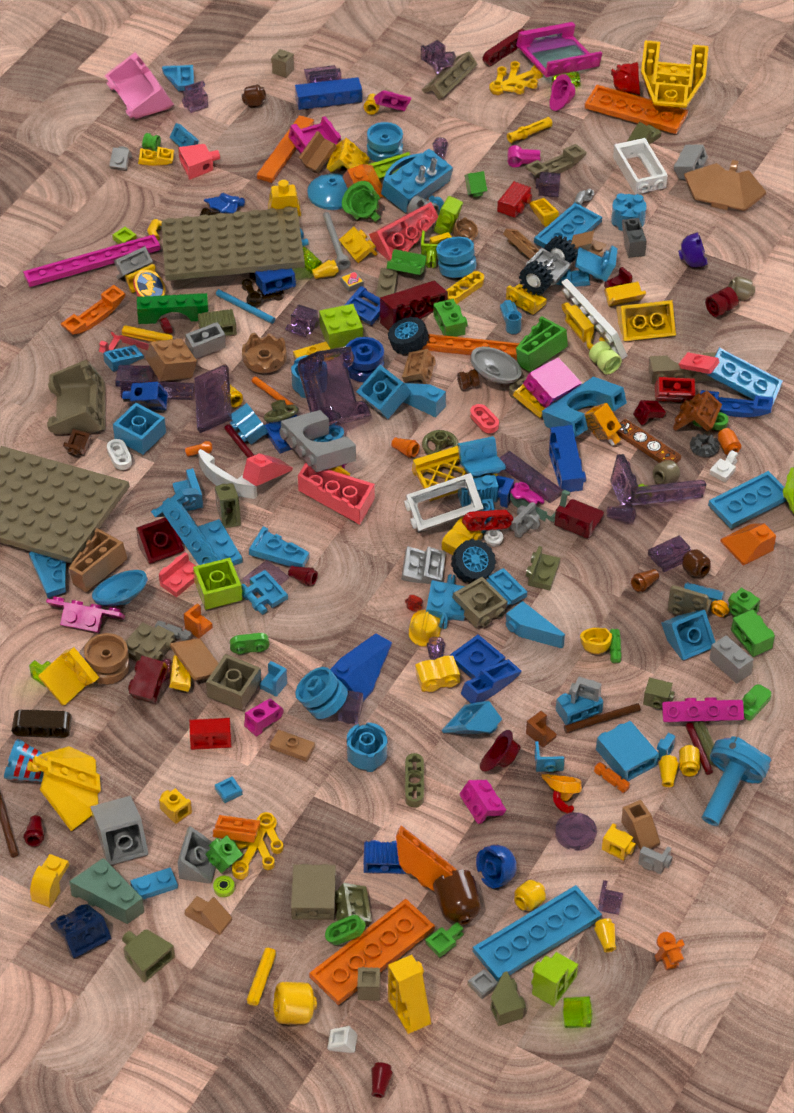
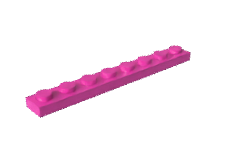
[23,234,160,287]

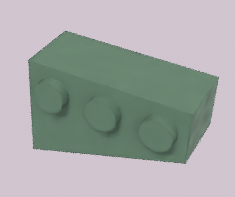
[69,858,144,924]

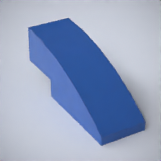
[461,659,522,703]

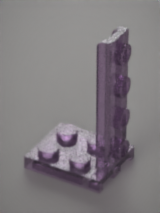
[610,454,707,513]

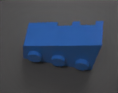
[549,425,586,493]

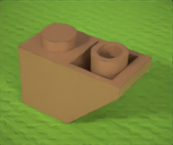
[621,800,660,851]

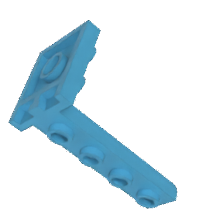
[151,488,220,565]

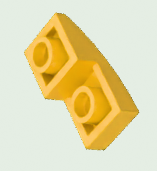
[138,147,174,166]

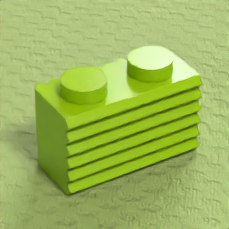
[434,196,463,234]

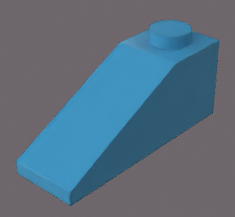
[404,383,446,418]
[506,601,565,648]

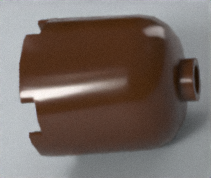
[433,870,481,925]

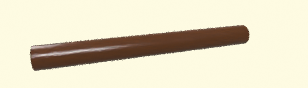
[564,703,641,733]
[0,792,18,858]

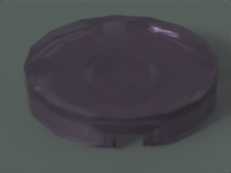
[555,812,597,851]

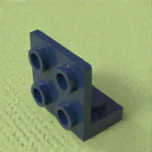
[50,904,112,959]

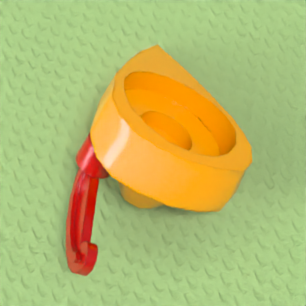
[541,774,582,813]

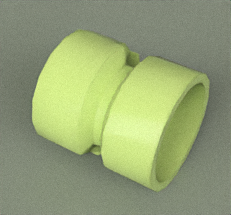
[589,341,622,375]

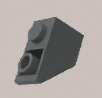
[622,218,647,258]

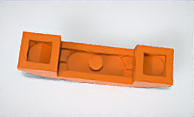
[61,285,126,335]

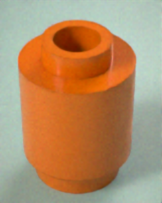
[718,428,741,455]

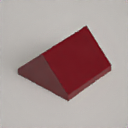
[136,517,185,564]

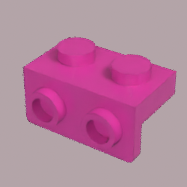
[459,780,506,824]

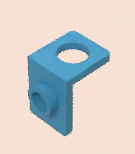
[534,741,565,772]

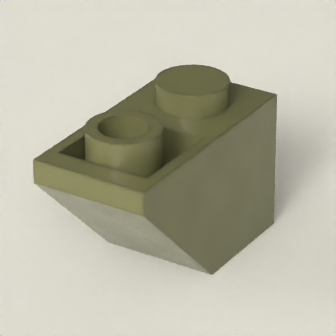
[490,971,526,1026]

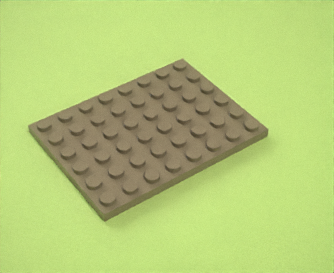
[161,207,305,281]
[0,446,130,563]

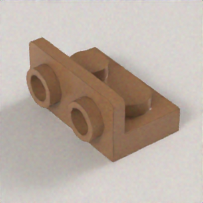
[402,349,436,384]

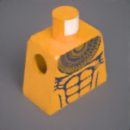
[585,403,621,446]

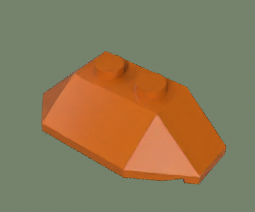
[396,825,457,891]

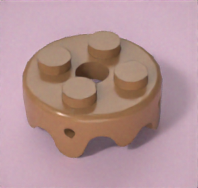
[242,333,287,373]

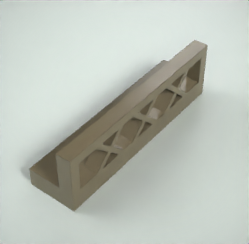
[422,51,478,99]

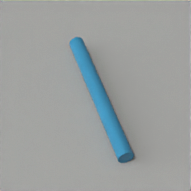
[216,289,275,324]

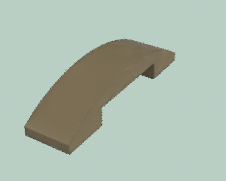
[525,144,587,178]

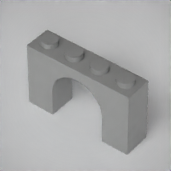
[279,410,356,472]

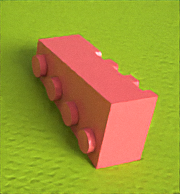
[298,463,375,525]

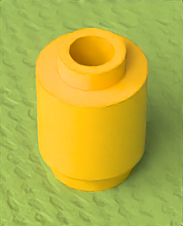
[679,745,700,777]

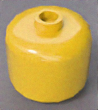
[273,982,317,1024]

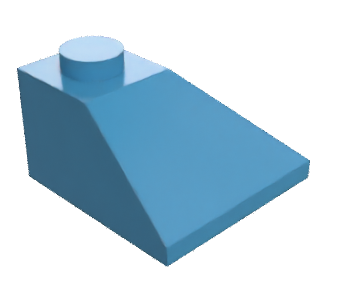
[661,609,716,660]
[442,701,502,734]

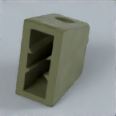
[215,483,241,528]
[122,930,175,983]

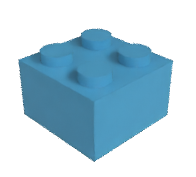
[356,365,412,419]
[113,403,166,455]

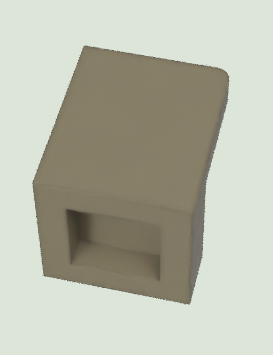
[357,967,380,1001]

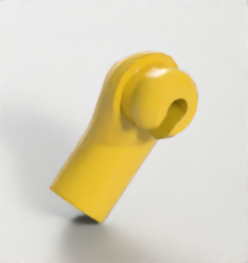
[147,219,162,241]

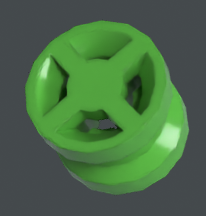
[142,133,161,151]

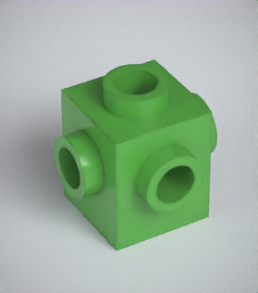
[728,587,760,617]
[205,835,243,874]

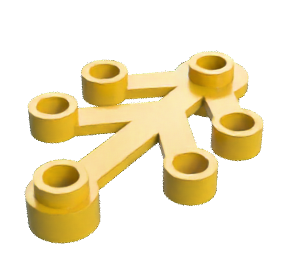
[489,61,543,95]
[232,812,283,880]

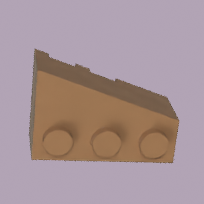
[69,528,127,592]

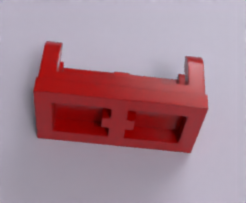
[189,718,231,750]

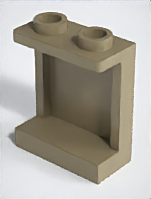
[291,864,336,920]

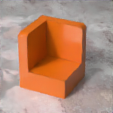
[184,603,213,638]

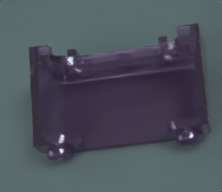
[298,346,370,426]

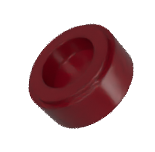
[160,317,173,334]

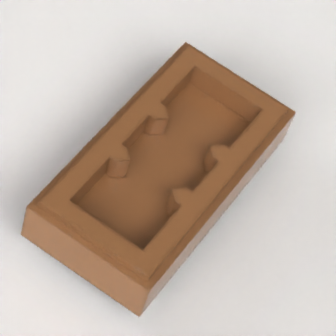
[270,730,315,762]

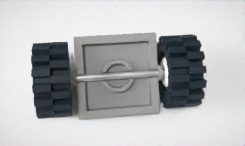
[519,235,577,295]

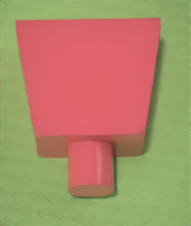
[178,144,220,179]

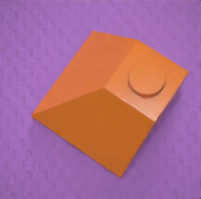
[342,164,384,198]
[720,523,776,566]

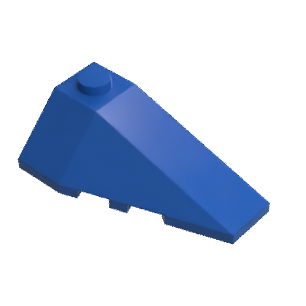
[330,633,392,704]

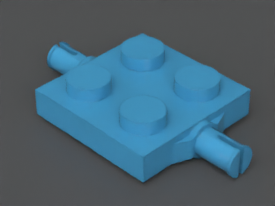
[426,574,465,629]

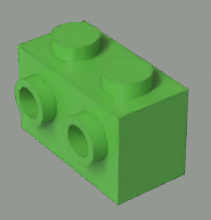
[433,299,468,337]
[731,609,775,657]

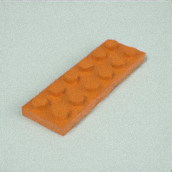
[585,85,688,134]
[309,899,435,1006]

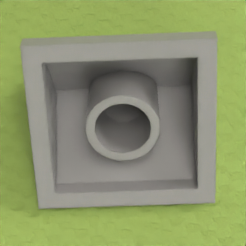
[178,826,215,884]

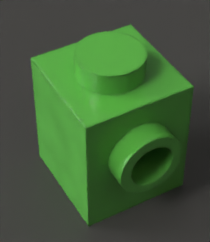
[464,171,487,197]

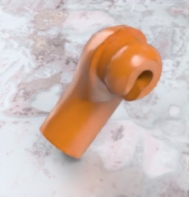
[185,441,213,457]

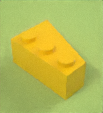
[388,955,431,1034]

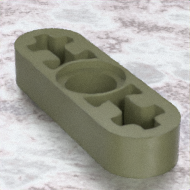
[405,753,424,808]

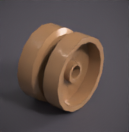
[84,633,130,685]

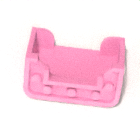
[105,52,174,119]

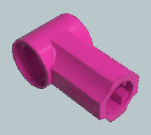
[508,145,540,168]

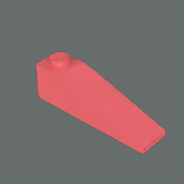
[369,202,438,261]

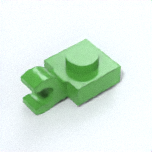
[425,922,464,958]

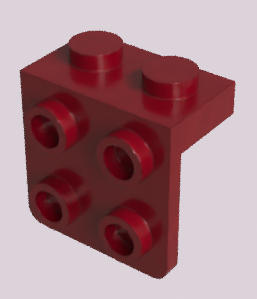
[554,499,604,539]

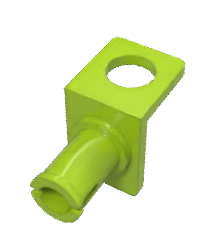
[421,230,438,268]

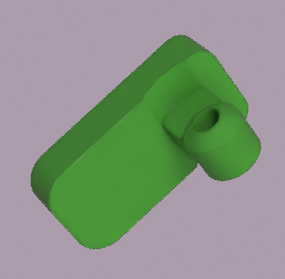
[742,684,772,721]

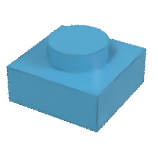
[657,733,676,760]

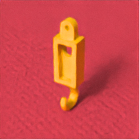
[562,302,606,350]

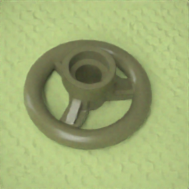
[264,400,299,423]
[422,430,458,455]

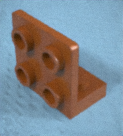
[673,391,722,431]

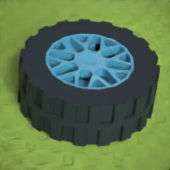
[388,317,429,354]
[451,539,496,584]

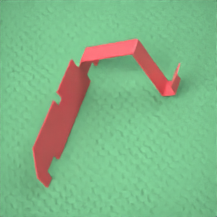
[99,332,149,353]

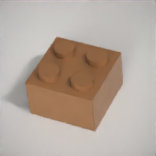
[146,339,197,381]

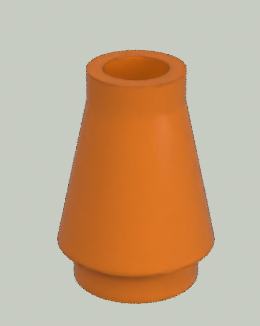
[391,437,420,458]

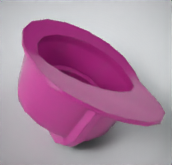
[549,74,576,111]

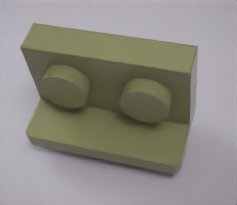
[526,546,561,591]
[335,883,372,927]

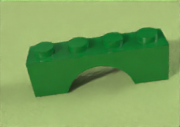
[137,293,208,324]

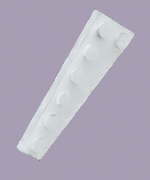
[561,279,627,359]

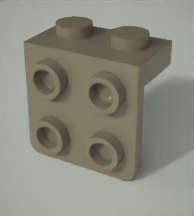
[667,585,712,615]

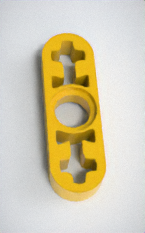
[446,271,484,304]

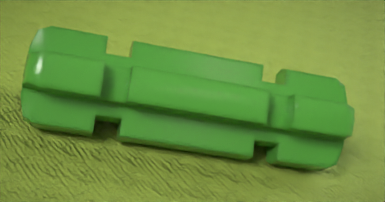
[610,629,621,663]

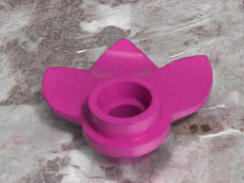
[511,482,544,504]

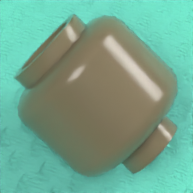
[728,276,755,301]
[652,460,680,486]

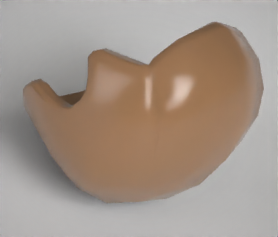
[452,217,478,241]

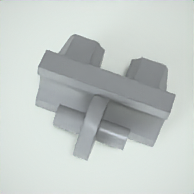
[508,502,540,538]

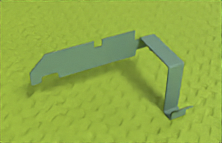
[510,490,571,522]

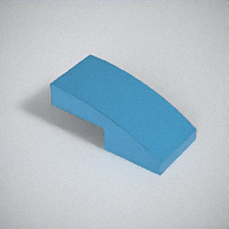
[556,268,590,287]

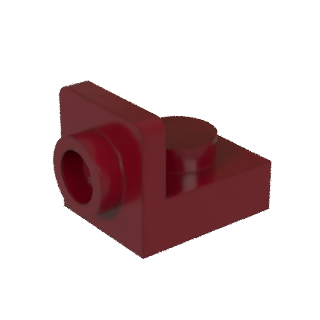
[604,267,633,288]
[633,400,666,425]

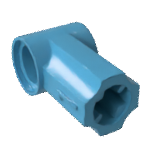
[500,300,522,334]

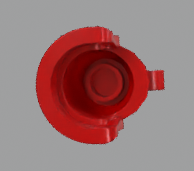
[611,62,640,96]

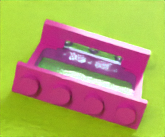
[517,22,602,77]

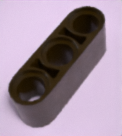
[11,709,72,738]

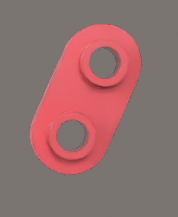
[470,404,499,433]

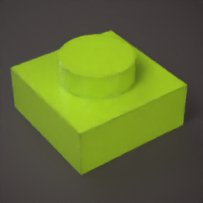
[112,227,137,244]

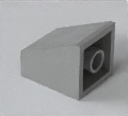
[90,796,149,865]

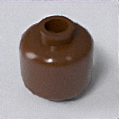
[241,84,267,107]
[682,549,711,578]

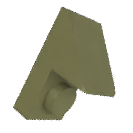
[627,122,661,145]

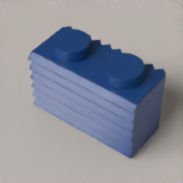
[255,268,296,295]
[363,840,406,874]

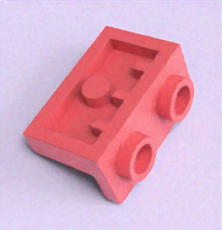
[159,552,196,597]

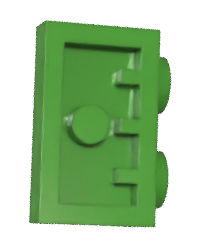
[386,249,427,275]

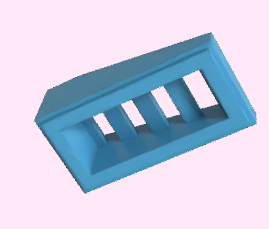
[103,345,144,372]

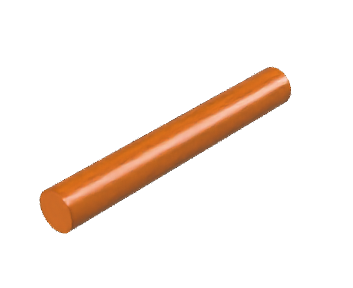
[252,376,294,405]

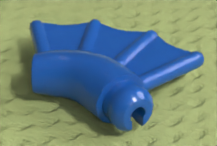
[204,193,245,214]

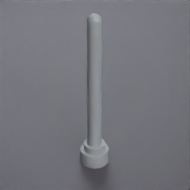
[323,212,350,270]

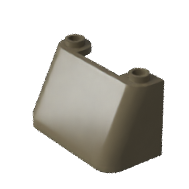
[47,359,106,434]

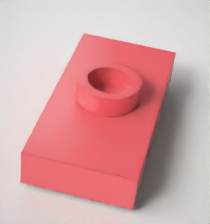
[679,352,720,374]

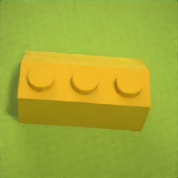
[616,300,676,341]

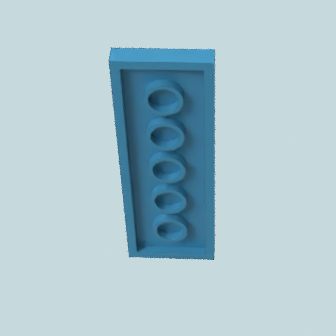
[472,885,602,982]

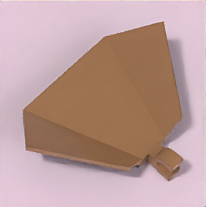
[684,160,766,211]

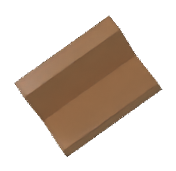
[299,131,337,173]

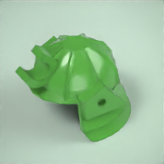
[342,181,381,222]

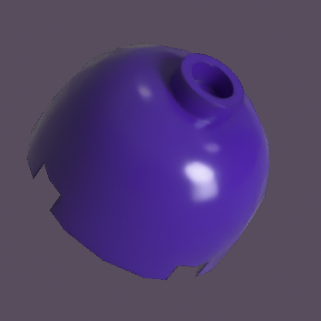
[678,232,708,268]

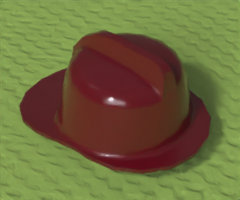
[480,730,521,772]

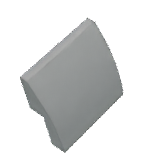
[401,546,446,584]

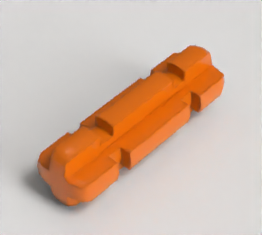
[594,762,630,793]

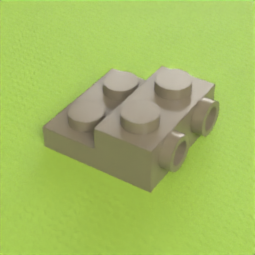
[452,577,508,628]
[125,622,176,661]

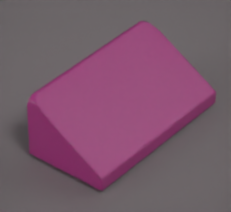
[374,90,412,111]

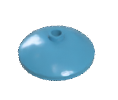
[307,173,348,210]
[92,570,148,606]

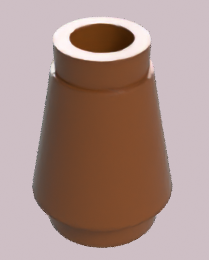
[631,569,659,592]

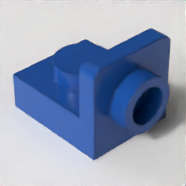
[496,475,514,508]

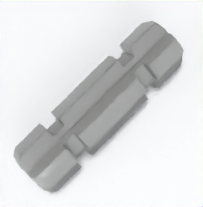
[155,620,192,641]

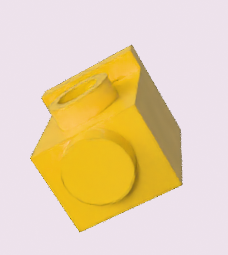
[159,788,192,824]
[602,823,636,861]

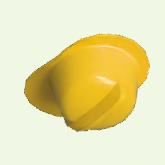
[409,610,441,646]

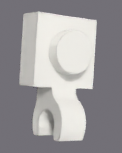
[710,450,738,483]

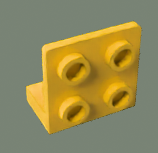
[326,138,370,172]
[38,647,99,706]

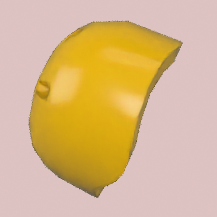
[580,628,612,654]

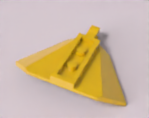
[27,746,101,831]

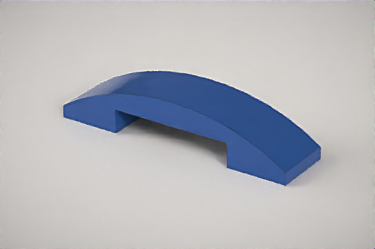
[700,390,774,417]

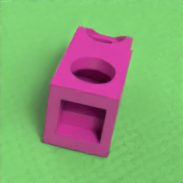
[244,699,284,737]

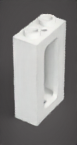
[613,138,668,195]
[404,473,484,533]

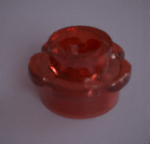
[405,595,423,612]

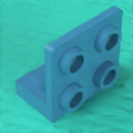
[575,246,618,282]
[458,436,506,477]

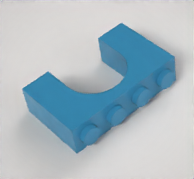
[542,377,627,438]

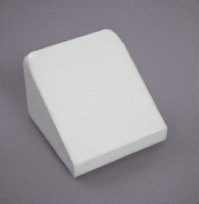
[327,1026,357,1053]

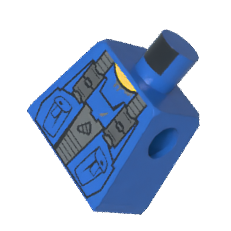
[122,382,168,410]

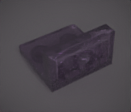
[304,65,341,83]

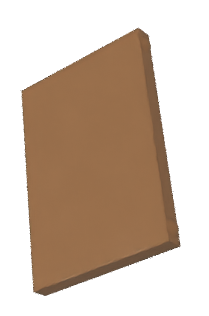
[170,638,218,681]

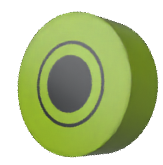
[213,876,235,897]

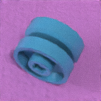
[367,122,403,162]
[436,237,477,278]
[295,667,348,719]

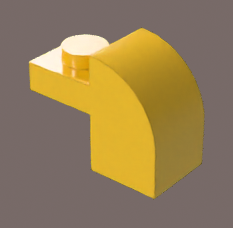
[30,854,69,908]

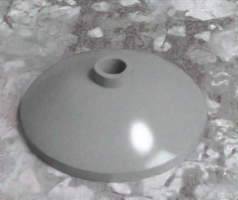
[470,347,522,384]

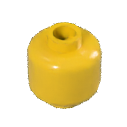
[514,880,546,912]

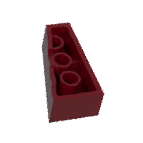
[380,280,448,331]

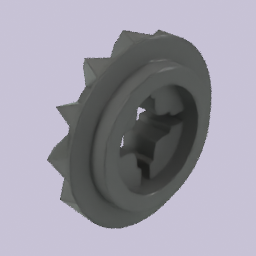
[690,433,720,457]

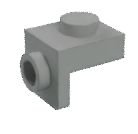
[109,146,132,171]
[569,677,602,704]
[638,846,673,874]

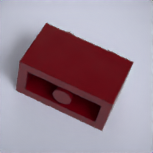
[128,656,168,704]

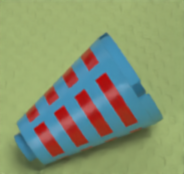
[4,739,44,782]

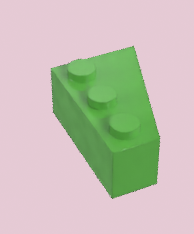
[516,316,568,372]

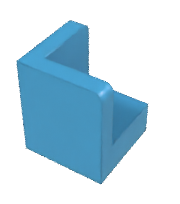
[260,661,287,697]

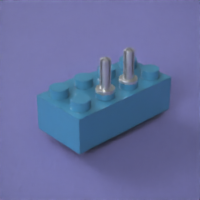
[381,149,453,213]

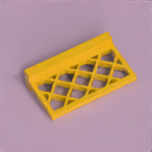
[412,446,497,501]

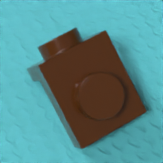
[63,429,92,456]

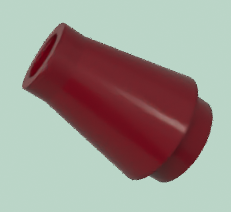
[288,565,318,586]
[23,815,44,847]
[371,1062,393,1098]

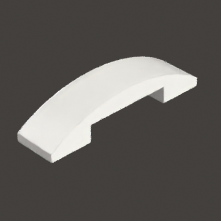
[198,449,257,499]

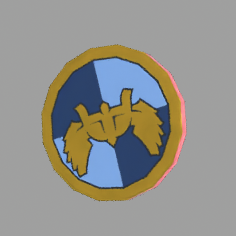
[133,270,166,297]

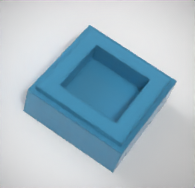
[214,776,243,803]

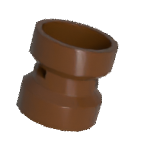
[457,369,480,390]

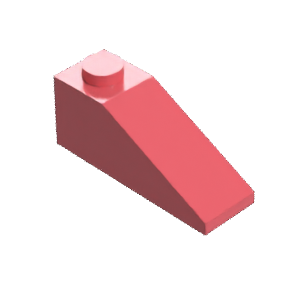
[243,453,293,486]

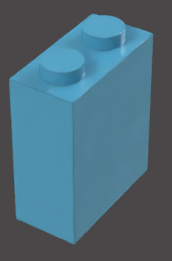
[596,720,659,781]

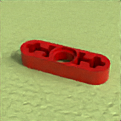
[462,510,514,531]

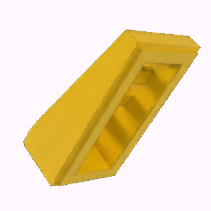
[529,198,559,227]

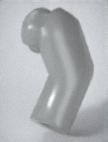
[573,189,594,206]

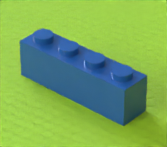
[295,77,362,110]

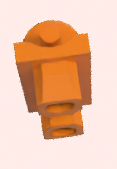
[655,932,685,970]

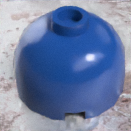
[476,845,517,889]

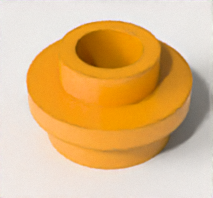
[711,600,730,617]

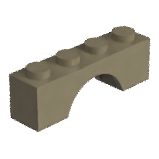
[648,352,716,384]

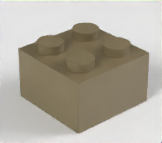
[206,654,261,711]

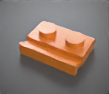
[213,815,260,843]

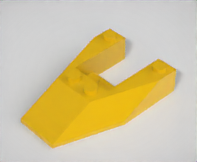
[641,40,709,108]

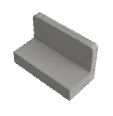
[114,247,153,279]

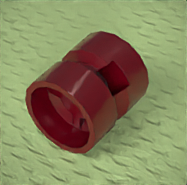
[705,287,739,317]

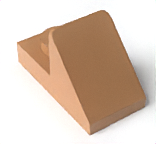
[571,231,607,258]
[184,896,232,935]

